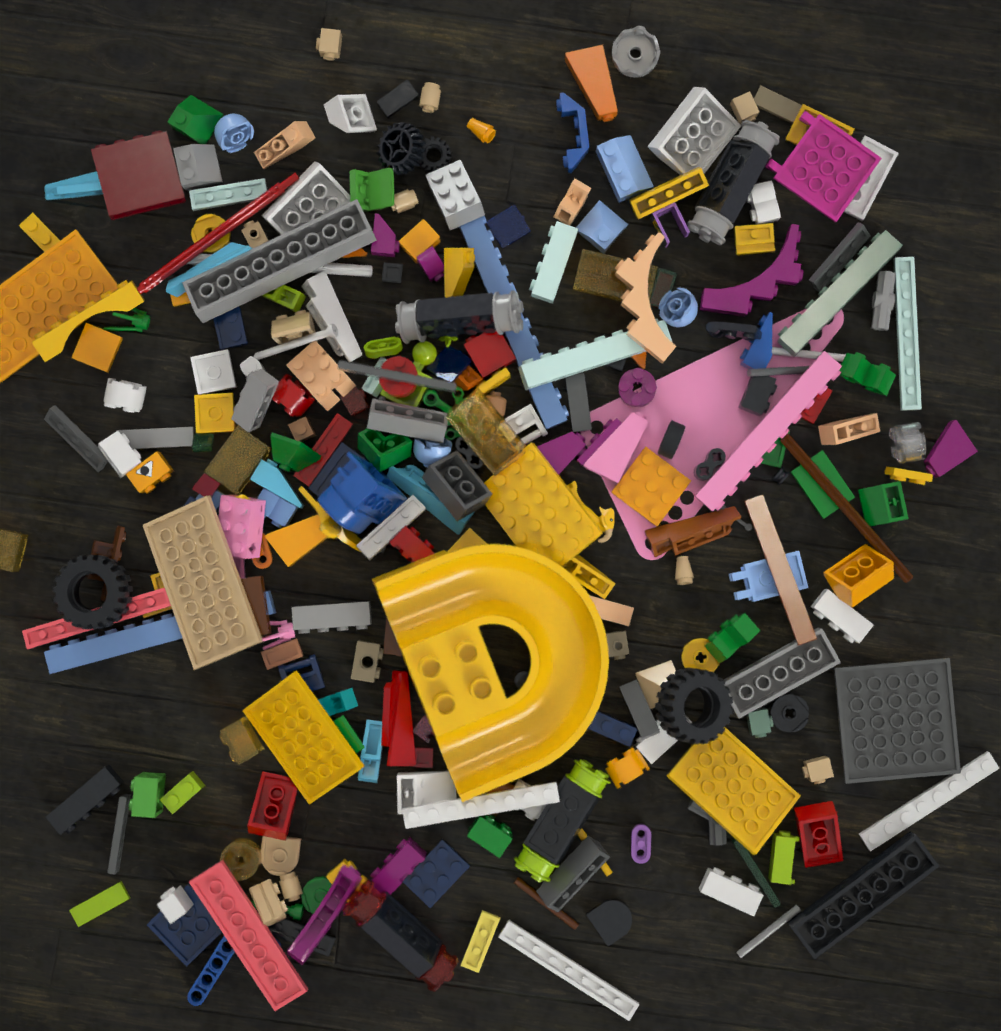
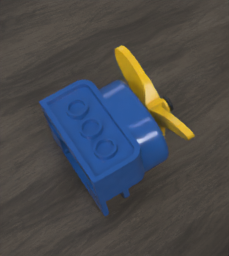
[298,452,407,552]

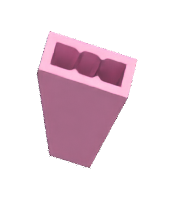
[583,412,649,484]

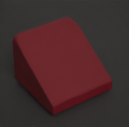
[192,473,221,498]

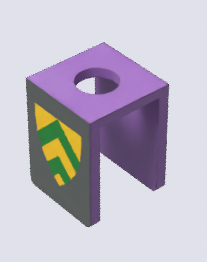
[650,202,690,247]

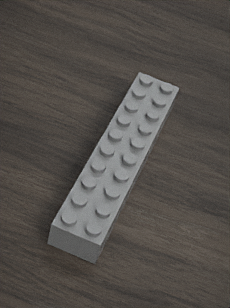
[182,199,377,323]

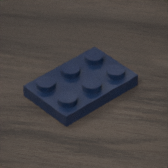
[402,838,470,908]

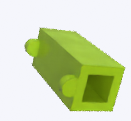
[768,830,800,885]

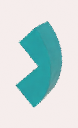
[317,688,358,716]

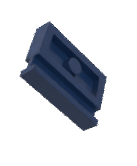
[213,306,248,350]

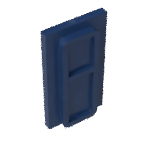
[308,443,367,496]

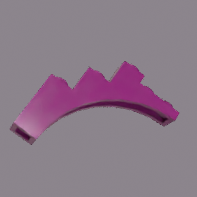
[700,224,803,317]
[287,865,362,966]

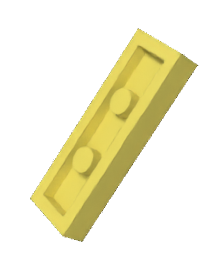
[461,910,500,973]

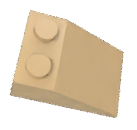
[271,310,316,345]

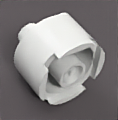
[103,378,147,413]

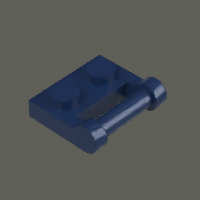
[278,654,326,691]

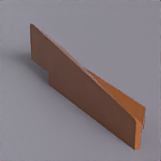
[645,506,741,557]

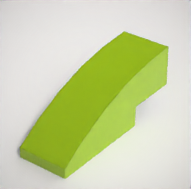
[261,285,306,312]

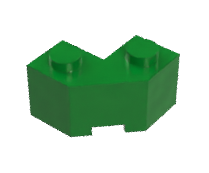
[839,352,896,396]

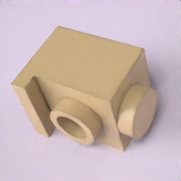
[241,221,269,248]

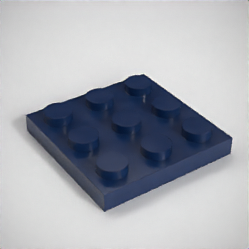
[147,883,222,967]

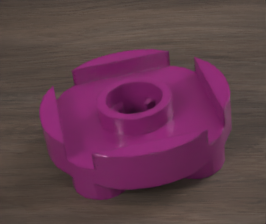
[618,368,657,407]

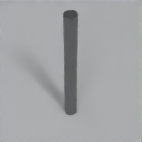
[747,366,809,377]

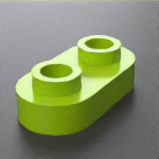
[364,337,403,359]

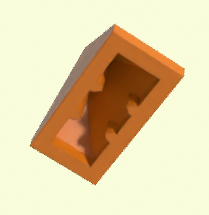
[444,356,483,391]

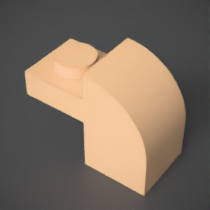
[554,179,591,226]

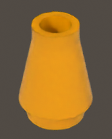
[467,118,496,143]

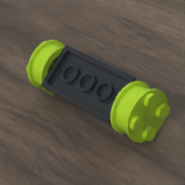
[514,759,611,883]

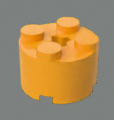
[605,747,650,789]

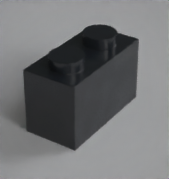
[738,376,777,416]

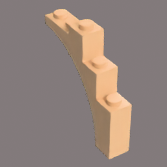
[615,232,676,363]

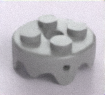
[612,26,660,78]

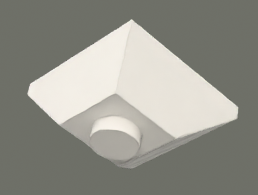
[324,94,377,133]

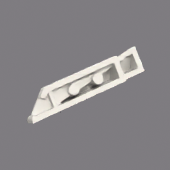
[302,271,362,362]

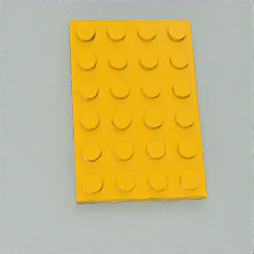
[484,442,603,567]
[242,670,364,804]
[667,727,800,855]

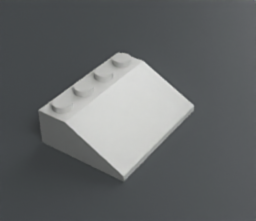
[648,87,741,175]
[261,161,350,235]

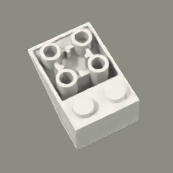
[397,771,457,814]

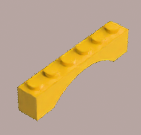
[32,280,145,362]

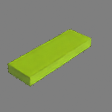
[69,881,131,927]

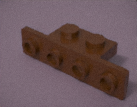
[86,525,126,602]

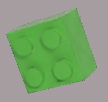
[129,772,166,818]

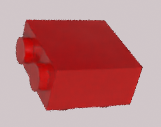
[463,331,516,380]

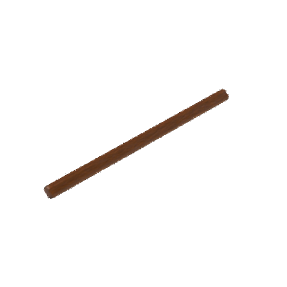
[780,434,913,583]

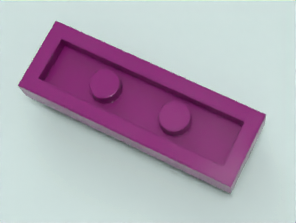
[577,418,622,466]

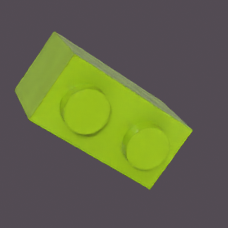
[160,771,205,814]

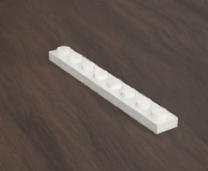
[859,751,999,851]
[402,782,560,829]
[499,920,639,1021]

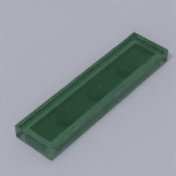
[730,837,780,908]

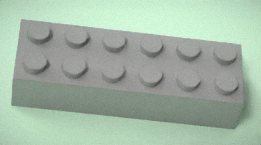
[723,628,841,719]

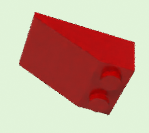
[248,771,298,841]
[794,801,843,868]

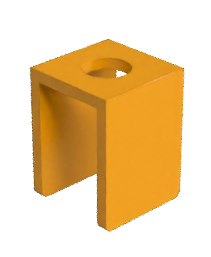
[399,219,441,264]

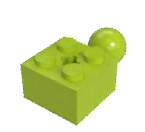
[380,341,437,407]

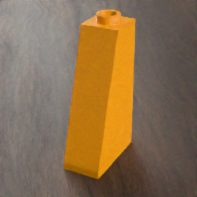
[265,514,328,567]

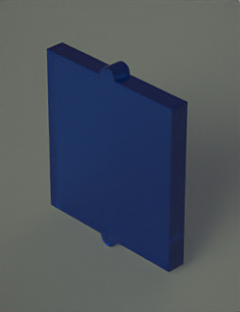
[487,204,531,249]
[427,346,472,382]

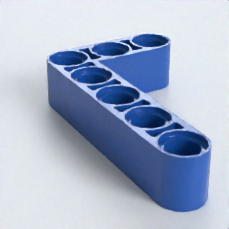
[187,936,281,1006]

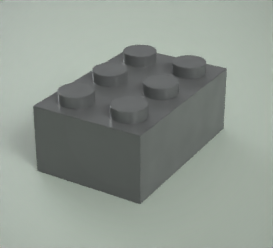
[422,451,492,521]

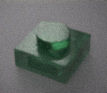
[192,433,214,452]

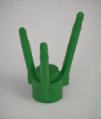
[104,308,150,332]

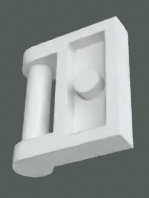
[498,404,548,453]

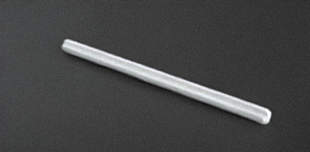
[187,254,373,277]

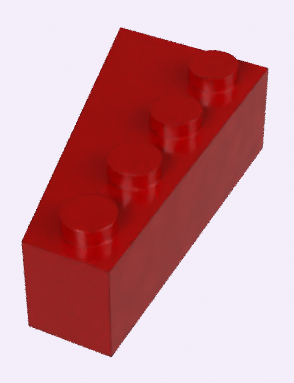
[389,526,435,562]

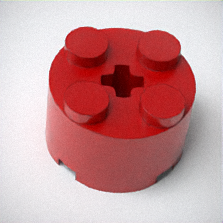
[379,356,418,398]
[272,374,315,417]

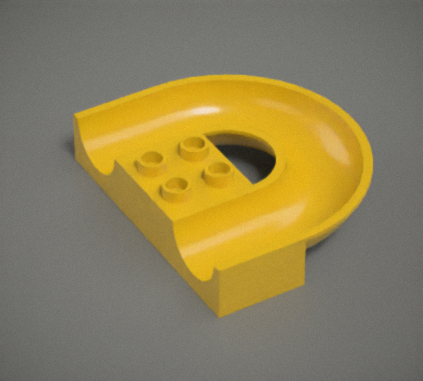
[372,544,609,802]

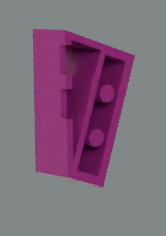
[370,837,427,895]

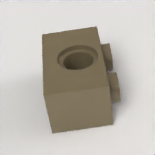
[351,640,384,683]

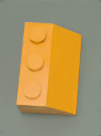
[824,544,894,608]

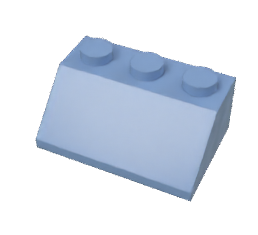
[596,135,654,203]

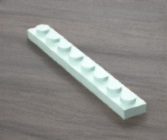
[893,257,922,411]

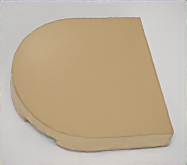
[260,836,302,876]

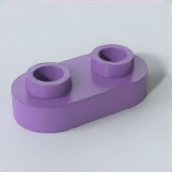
[631,824,651,864]

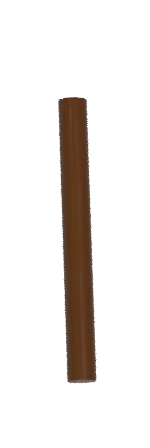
[513,877,579,930]

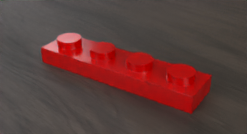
[293,413,354,486]

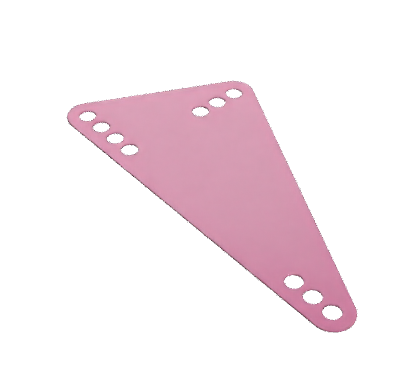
[580,309,844,560]

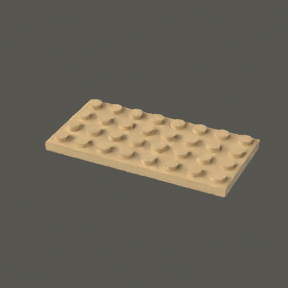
[143,496,263,670]

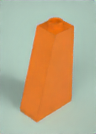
[565,45,618,122]

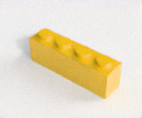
[629,167,709,219]

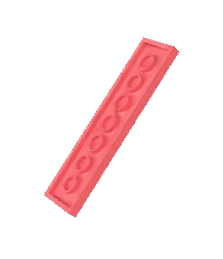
[189,860,308,1011]

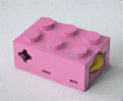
[218,494,266,559]

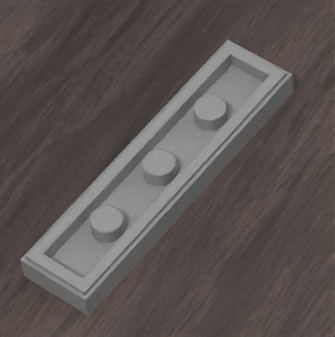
[116,427,195,449]

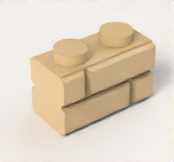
[249,879,288,927]

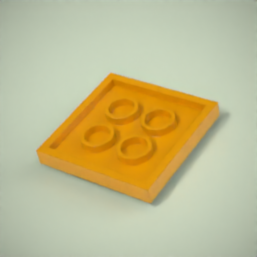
[611,446,691,527]

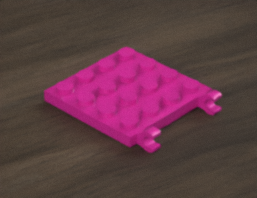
[765,111,882,223]

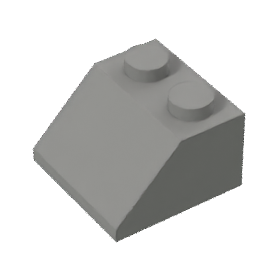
[173,144,223,191]

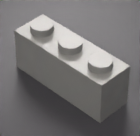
[231,369,279,432]

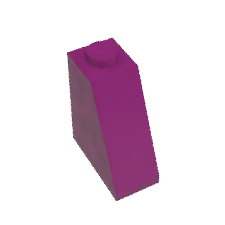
[924,420,978,478]
[537,432,586,475]

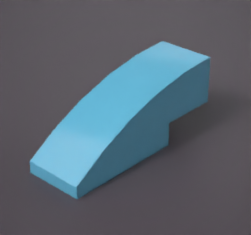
[358,720,383,783]

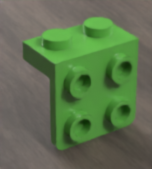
[350,168,394,212]

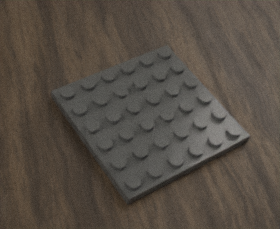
[833,658,961,784]

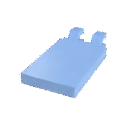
[728,551,808,602]

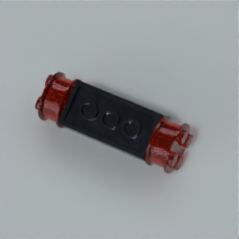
[342,879,459,992]

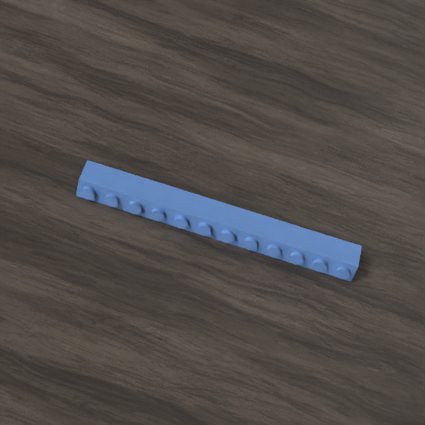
[459,216,569,430]
[44,591,276,674]

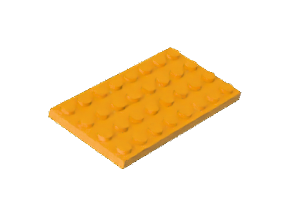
[0,230,118,383]

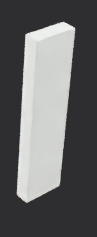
[357,495,426,560]

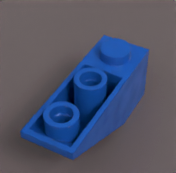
[740,312,773,369]

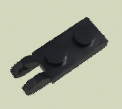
[705,322,762,341]

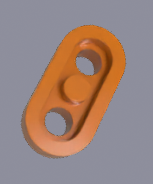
[252,532,273,569]

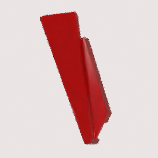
[381,670,416,766]

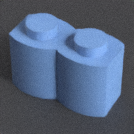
[257,488,299,528]

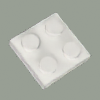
[190,349,237,395]

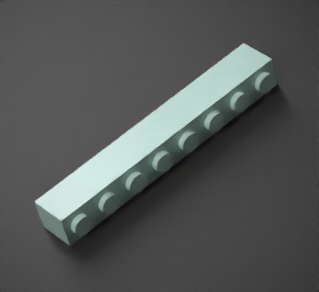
[518,319,672,390]

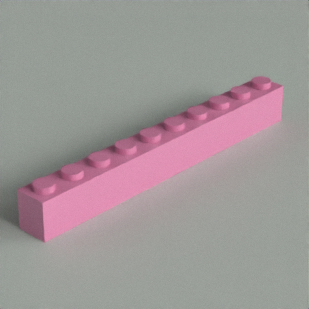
[695,351,842,511]

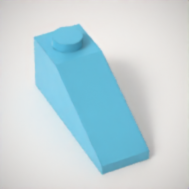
[250,459,304,508]

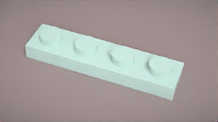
[189,178,267,211]

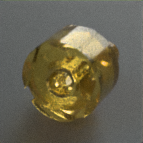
[220,838,261,881]

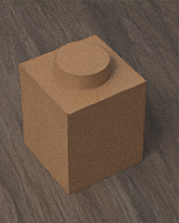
[288,417,316,442]

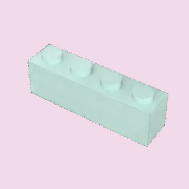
[529,221,578,304]

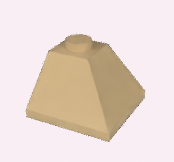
[635,660,676,709]

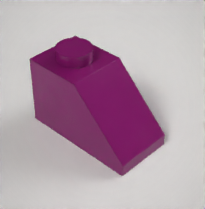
[371,214,400,257]
[416,246,444,282]

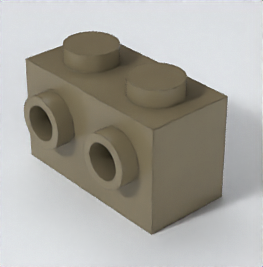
[606,630,629,660]

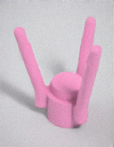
[262,620,295,650]

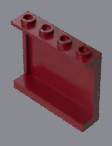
[91,131,186,220]

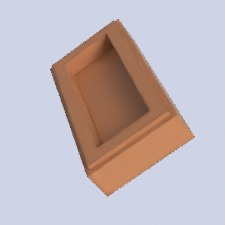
[261,638,304,670]

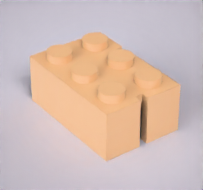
[286,341,356,411]

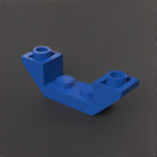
[556,93,589,173]

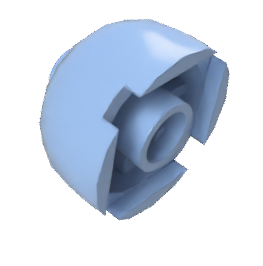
[214,113,254,153]
[658,288,698,327]
[413,438,452,468]

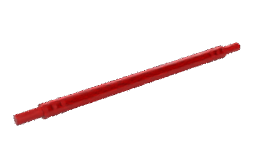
[137,173,300,295]

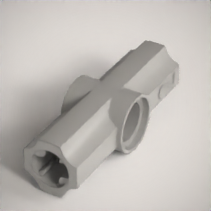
[871,271,896,331]

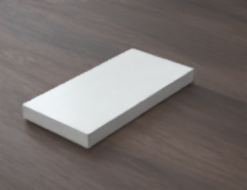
[844,136,899,221]

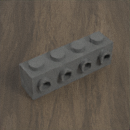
[536,836,610,912]

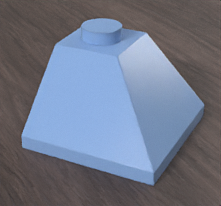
[576,200,628,254]

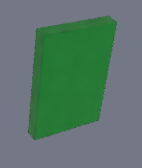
[791,450,855,519]

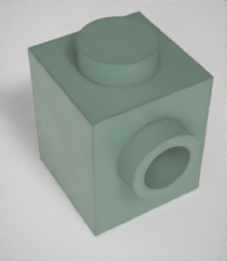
[746,708,773,738]

